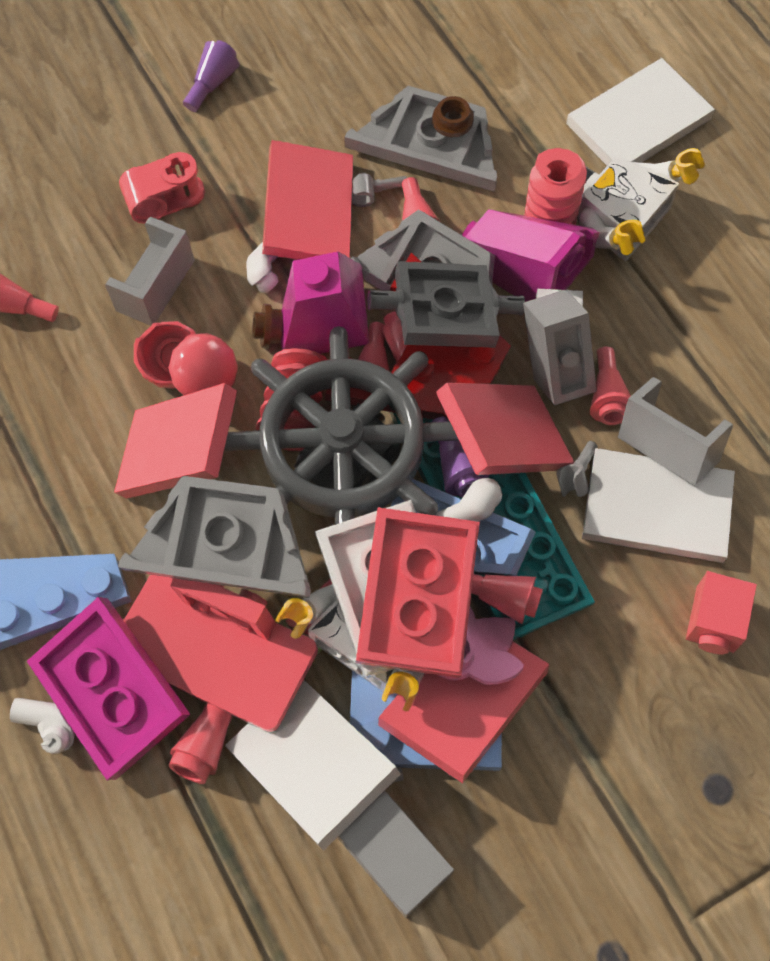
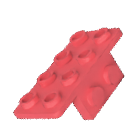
[124,575,318,732]

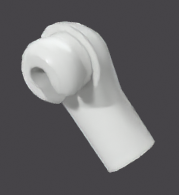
[246,242,278,293]
[436,478,502,522]
[10,698,75,754]

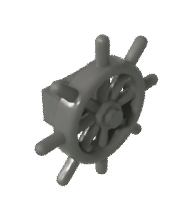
[224,326,459,525]

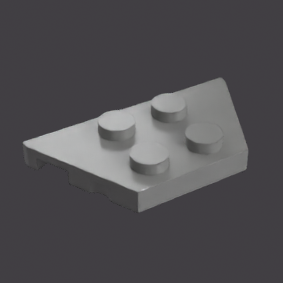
[344,86,497,191]
[351,209,495,291]
[118,476,311,598]

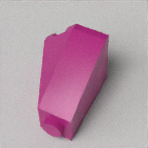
[462,209,600,302]
[281,252,369,354]

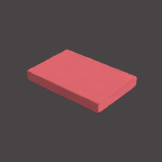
[262,140,353,260]
[114,383,237,499]
[436,383,574,475]
[356,507,480,678]
[379,618,549,784]

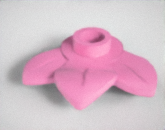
[439,607,524,685]

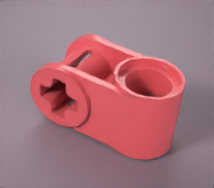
[119,152,205,224]

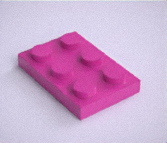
[27,597,191,781]

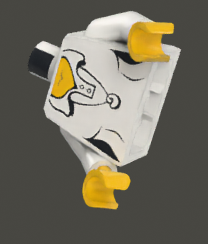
[577,148,705,261]
[276,584,425,711]

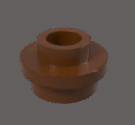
[432,96,474,138]
[252,304,283,348]

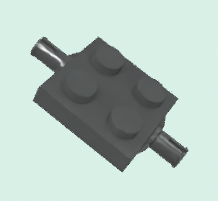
[367,261,525,348]

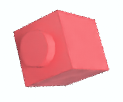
[686,571,757,655]

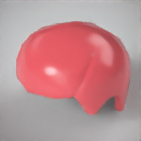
[134,321,196,389]
[168,333,238,396]

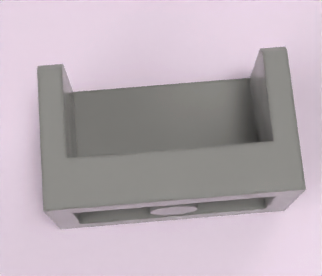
[105,217,194,326]
[523,290,596,406]
[618,377,733,486]
[337,791,454,918]

